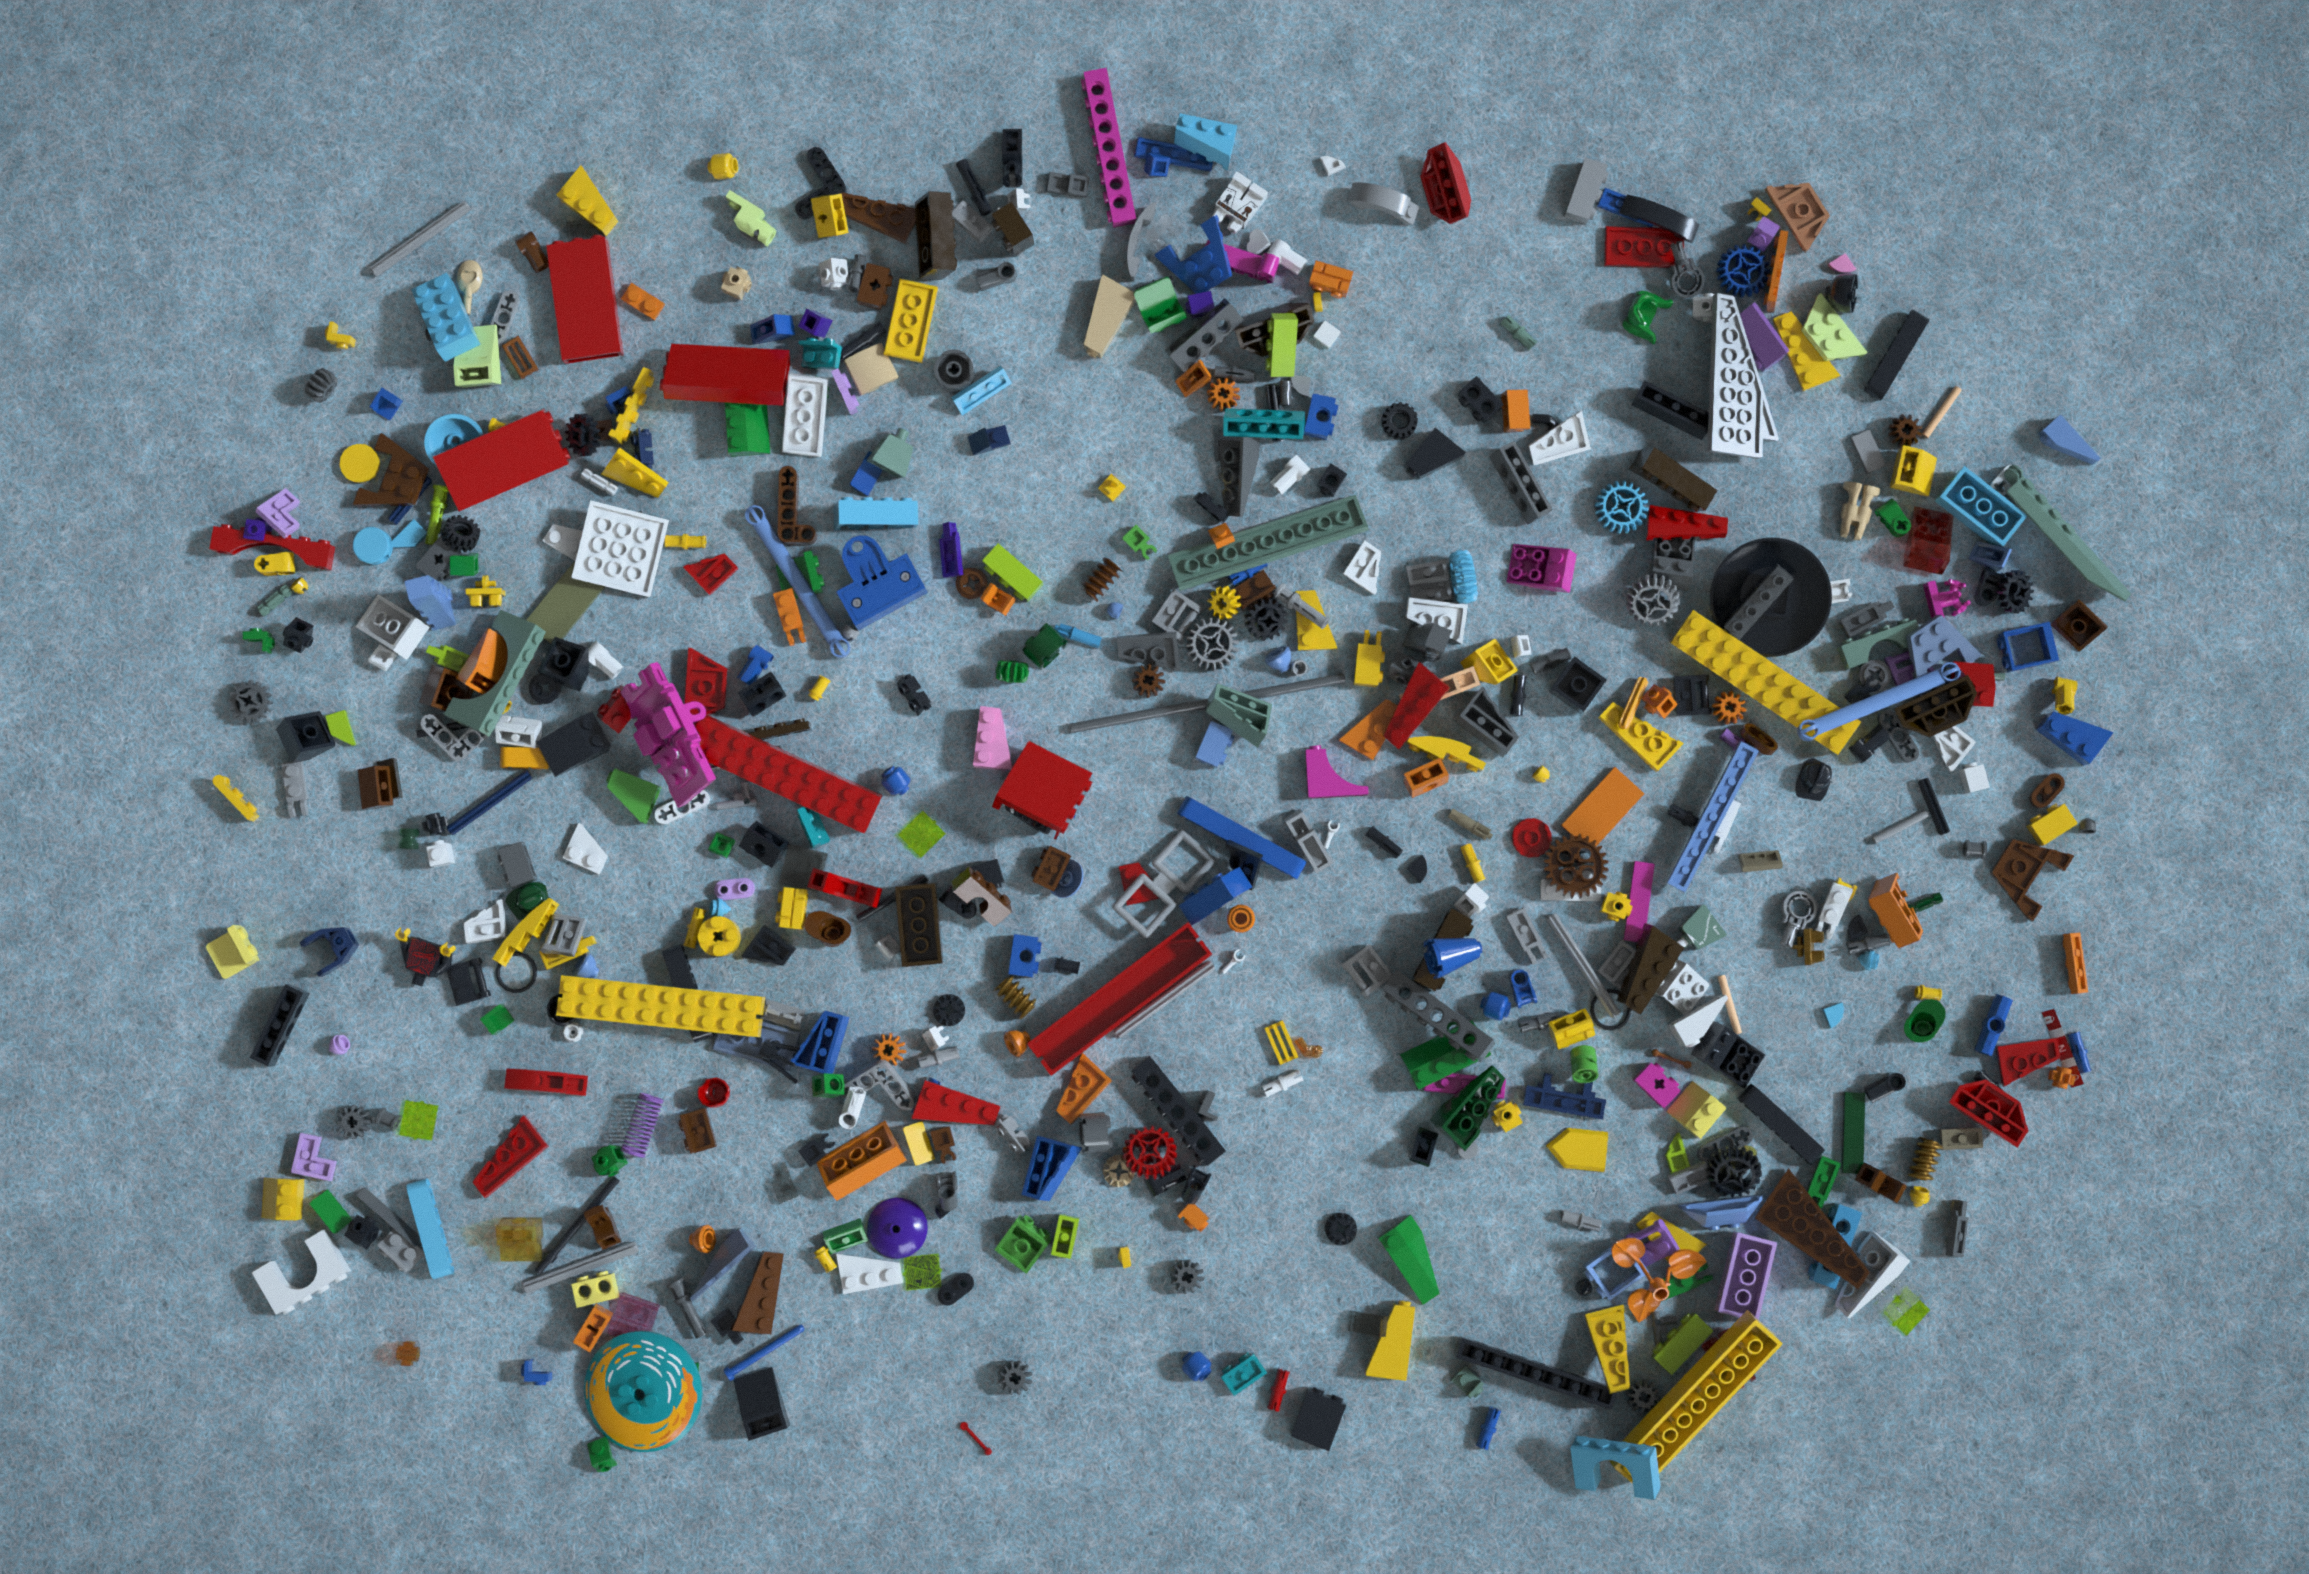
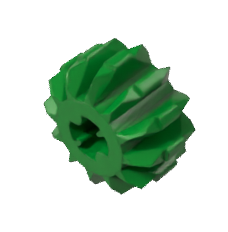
[995,660,1029,683]

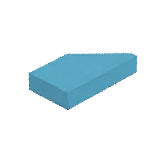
[390,519,427,548]

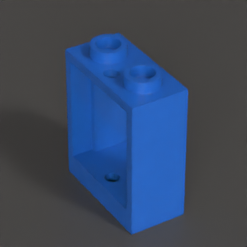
[1997,622,2059,673]

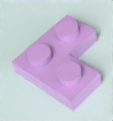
[831,368,859,415]
[256,488,300,538]
[291,1133,337,1181]

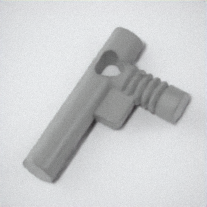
[717,782,758,810]

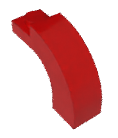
[807,868,882,908]

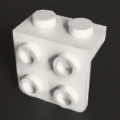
[1655,959,1709,1015]

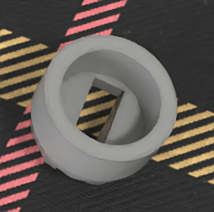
[842,624,860,641]
[1291,659,1308,676]

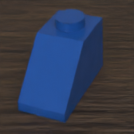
[750,314,795,345]

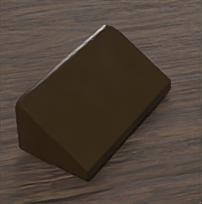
[377,758,403,800]

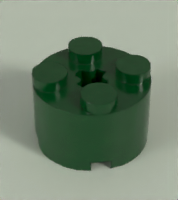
[1022,623,1068,670]

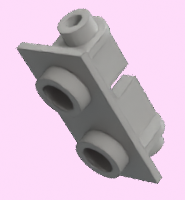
[761,999,806,1030]
[994,1114,1031,1156]

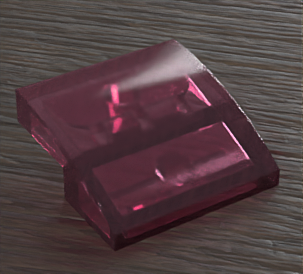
[607,1292,660,1337]

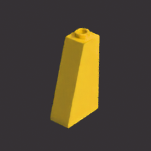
[1365,1300,1415,1381]

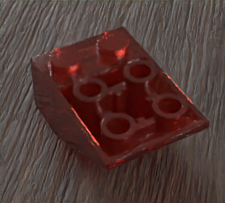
[1903,506,1953,575]

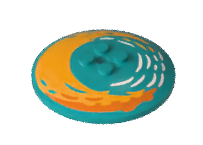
[584,1330,703,1452]

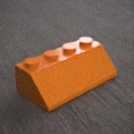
[816,1121,907,1201]

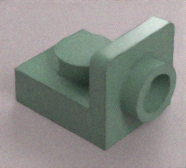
[1451,1365,1484,1399]

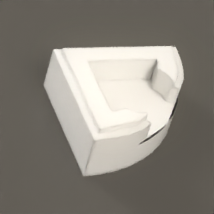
[1320,156,1346,176]

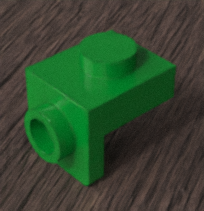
[243,628,275,654]
[587,1437,617,1472]

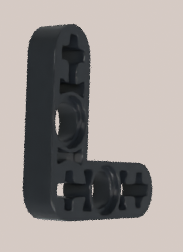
[795,147,847,219]

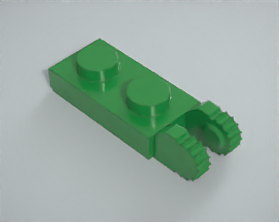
[1807,1155,1841,1209]
[1661,1263,1714,1301]

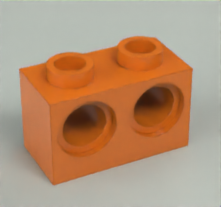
[573,1303,613,1352]

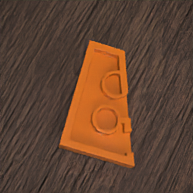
[1338,699,1398,760]
[1056,1053,1112,1125]

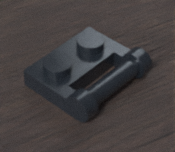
[1673,674,1712,717]
[447,957,491,1006]

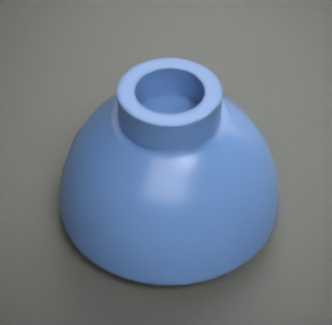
[1265,646,1291,673]
[572,953,599,979]

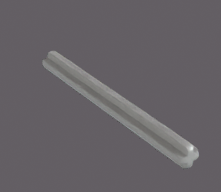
[370,201,471,276]
[1547,914,1620,1018]
[1114,961,1215,1038]
[523,1241,639,1293]

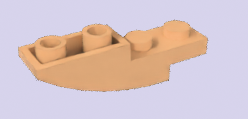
[1399,666,1481,700]

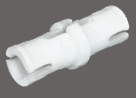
[1262,1069,1304,1097]

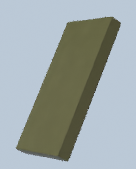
[527,561,606,644]

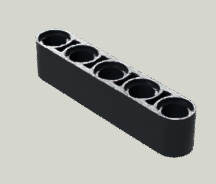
[1863,309,1930,401]
[662,944,714,1043]
[1737,1084,1825,1166]

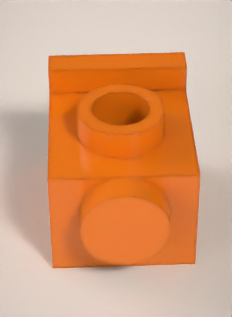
[1177,1204,1209,1232]

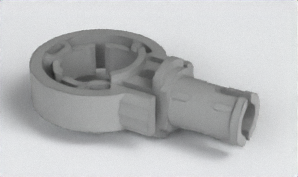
[1780,891,1817,948]

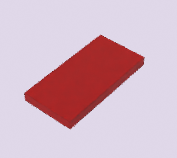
[1604,226,1684,269]

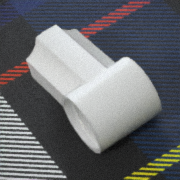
[1267,239,1307,276]
[1270,455,1311,495]
[588,640,624,680]
[839,1086,866,1129]

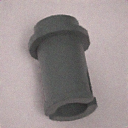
[1278,381,1293,406]

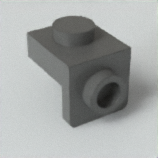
[1198,1090,1218,1122]

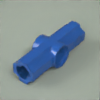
[1974,994,2013,1056]

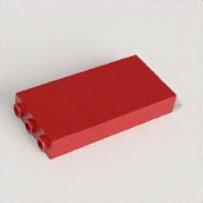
[546,235,624,364]
[660,343,791,406]
[433,408,571,512]

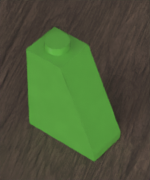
[606,768,662,824]

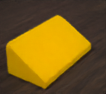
[903,1121,935,1166]

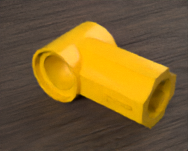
[2052,676,2078,715]

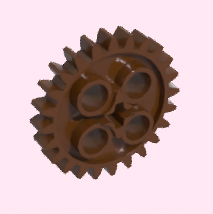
[1543,834,1609,899]

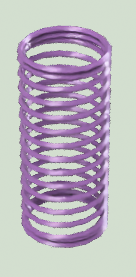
[620,1093,664,1158]

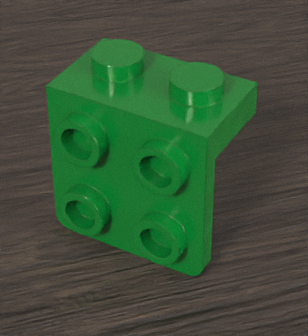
[1133,276,1187,334]
[776,551,825,599]

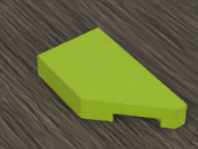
[325,710,356,746]
[1665,1132,1690,1174]

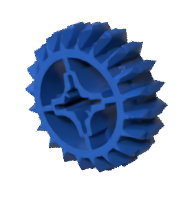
[1716,244,1770,298]

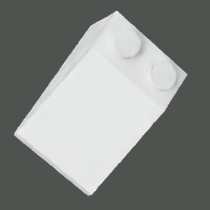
[355,594,429,660]
[1667,995,1728,1048]

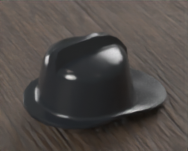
[1795,758,1832,801]

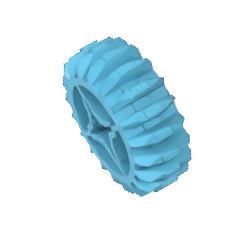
[1594,480,1649,534]
[1449,550,1478,604]

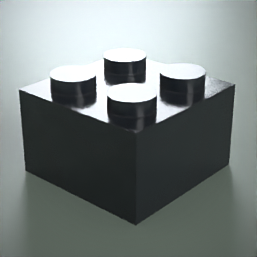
[1549,656,1607,714]

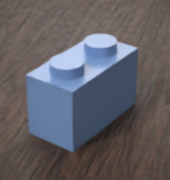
[1195,721,1235,768]

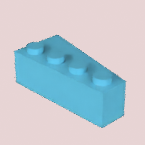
[833,497,918,531]

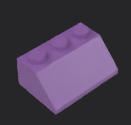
[1740,302,1790,372]

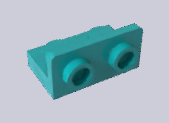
[798,338,842,370]
[796,806,830,849]

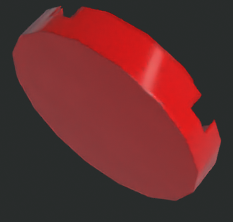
[1512,818,1552,858]

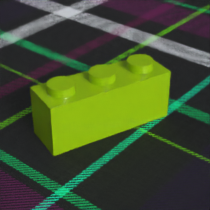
[1265,313,1298,377]
[982,543,1043,602]
[1651,1312,1713,1375]

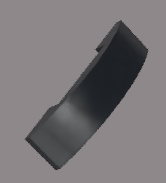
[1619,194,1700,243]

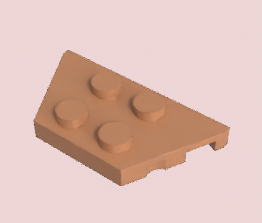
[1765,183,1830,253]

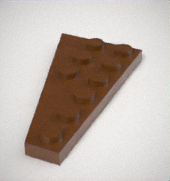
[1755,1168,1870,1290]

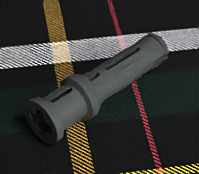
[666,1277,707,1339]

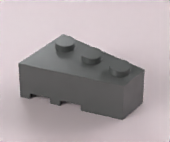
[1455,686,1519,758]

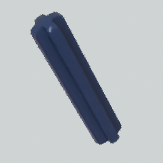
[388,476,432,525]

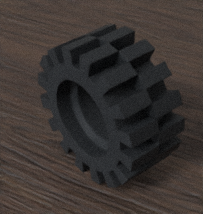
[1382,402,1418,440]
[441,515,481,552]

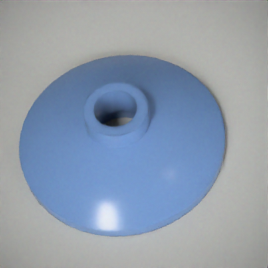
[1050,859,1083,898]

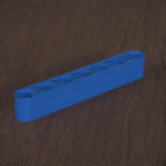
[1177,796,1307,880]

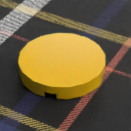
[339,444,380,484]

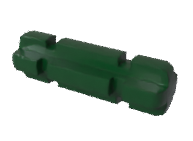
[1908,892,1943,913]

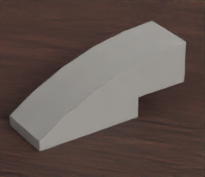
[1283,809,1333,874]

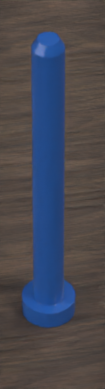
[723,1324,805,1381]

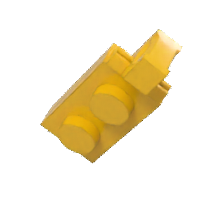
[539,936,597,970]

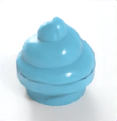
[709,898,731,917]
[1857,951,1879,971]

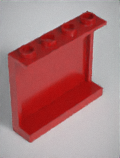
[992,741,1093,840]

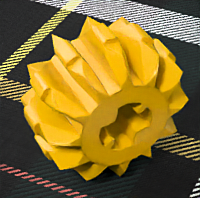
[1207,586,1242,620]

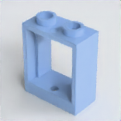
[1583,1237,1649,1300]

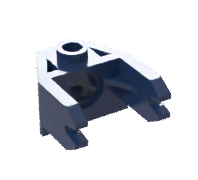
[299,927,359,977]

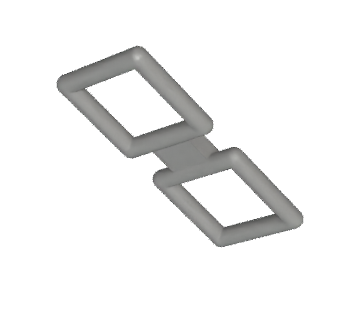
[1112,830,1216,938]

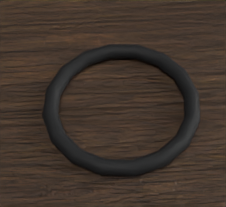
[496,952,537,993]
[1590,989,1631,1030]

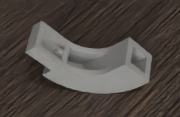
[1347,182,1419,225]

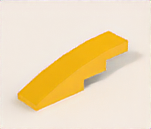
[492,898,559,967]

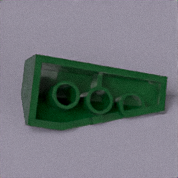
[1430,1065,1505,1151]

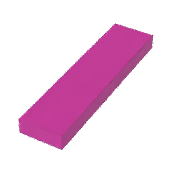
[1623,861,1655,942]
[1424,1074,1506,1099]

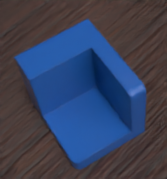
[369,388,403,420]

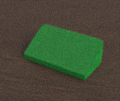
[309,1189,353,1234]
[823,1218,868,1255]

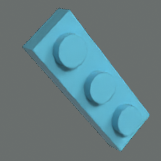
[951,365,1012,415]

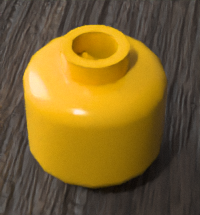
[707,153,738,180]

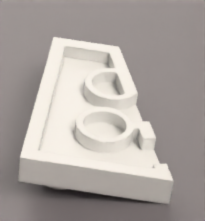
[1528,410,1591,465]
[836,1254,904,1294]

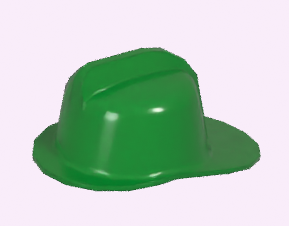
[1904,999,1946,1043]

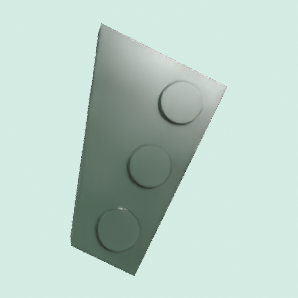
[1205,683,1272,748]

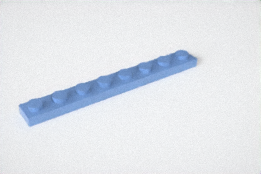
[1666,741,1759,892]

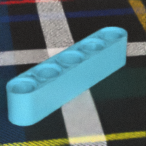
[407,1178,454,1279]

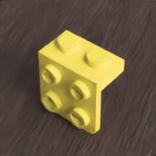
[206,925,260,979]

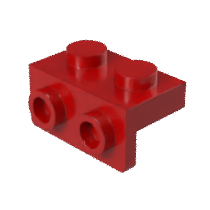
[596,685,631,734]

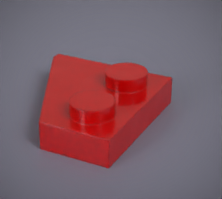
[683,553,739,595]
[1119,862,1160,906]

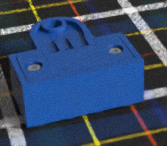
[836,535,928,631]

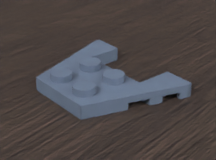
[1906,615,1981,697]

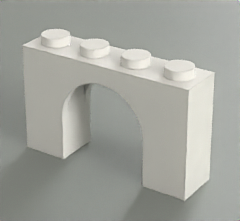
[252,1229,351,1315]

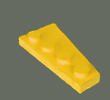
[608,367,655,445]
[1598,702,1684,772]

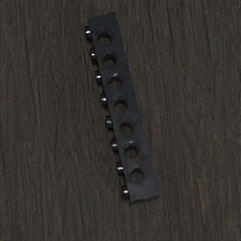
[1454,1336,1617,1410]

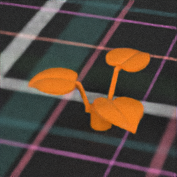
[1611,1238,1706,1323]

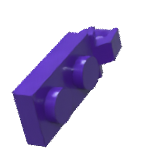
[939,522,963,578]

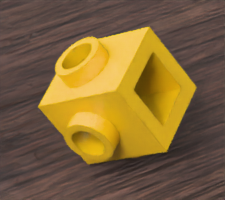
[1599,891,1632,922]
[1491,1100,1523,1133]

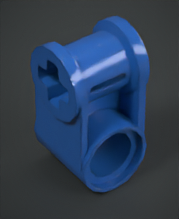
[1509,969,1538,1009]

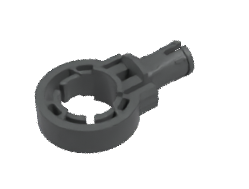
[1669,241,1705,298]

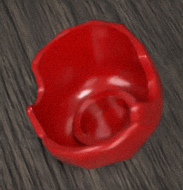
[697,1077,731,1108]

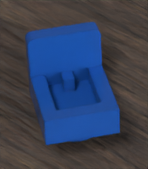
[521,1359,552,1385]

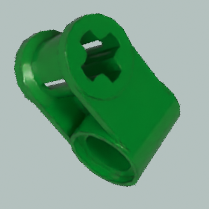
[1874,498,1911,538]

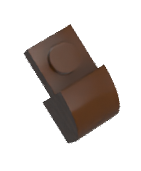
[1855,1162,1907,1203]
[583,1204,622,1250]

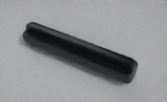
[1265,384,1283,442]
[1918,778,1950,835]

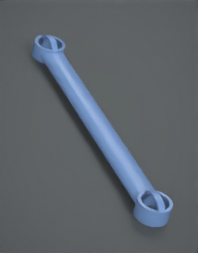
[745,505,851,658]
[1797,662,1961,741]

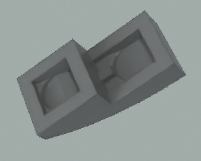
[1046,171,1090,197]

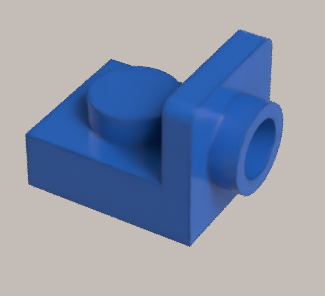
[605,386,633,417]

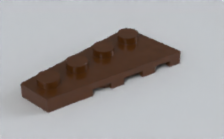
[842,193,916,244]
[730,1251,784,1335]

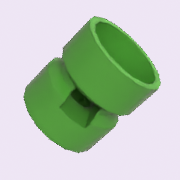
[1570,1045,1599,1083]

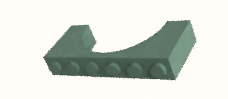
[444,610,546,737]

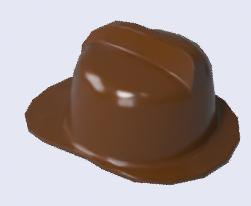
[804,911,851,947]

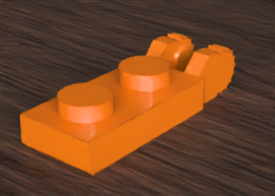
[773,588,806,646]

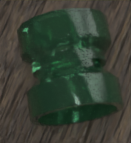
[398,828,420,850]

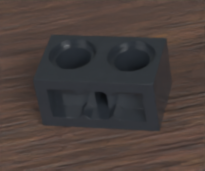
[1457,376,1504,424]
[737,672,786,717]

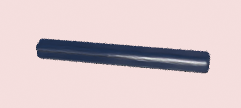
[447,770,532,835]

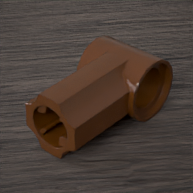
[515,231,549,273]

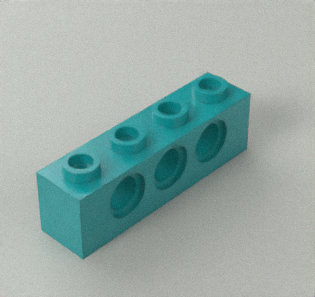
[1223,408,1305,439]

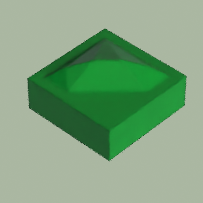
[708,832,736,859]

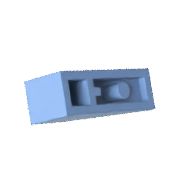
[2038,414,2101,465]

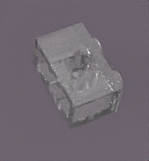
[1872,1277,1922,1323]

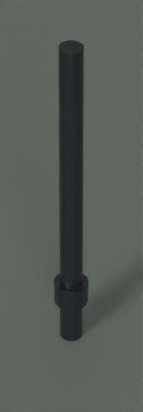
[534,1176,620,1275]

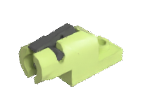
[726,190,777,246]

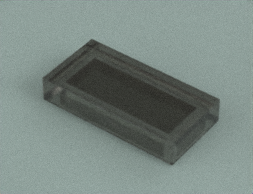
[1348,1310,1388,1337]

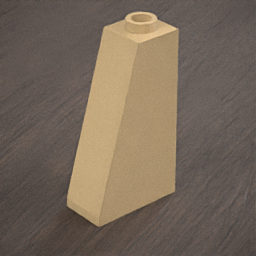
[1084,275,1136,358]

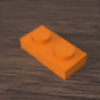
[621,282,665,321]

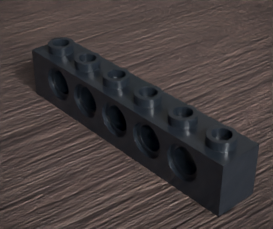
[1131,1056,1226,1166]

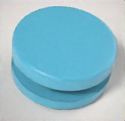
[353,527,393,565]

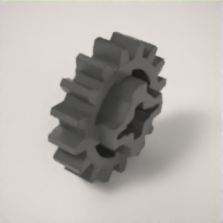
[227,680,273,724]

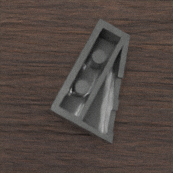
[1402,623,1452,662]

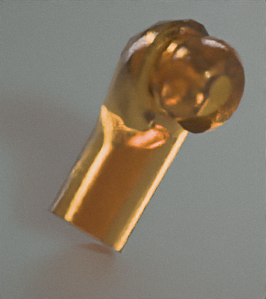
[1294,1037,1323,1058]

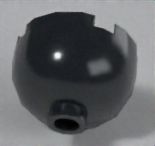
[1825,273,1858,313]

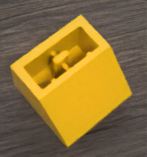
[1889,445,1937,497]

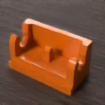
[1501,389,1530,433]

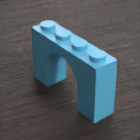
[1570,1436,1660,1500]

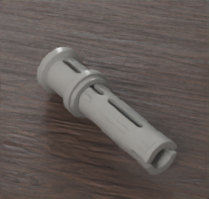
[1273,583,1330,629]

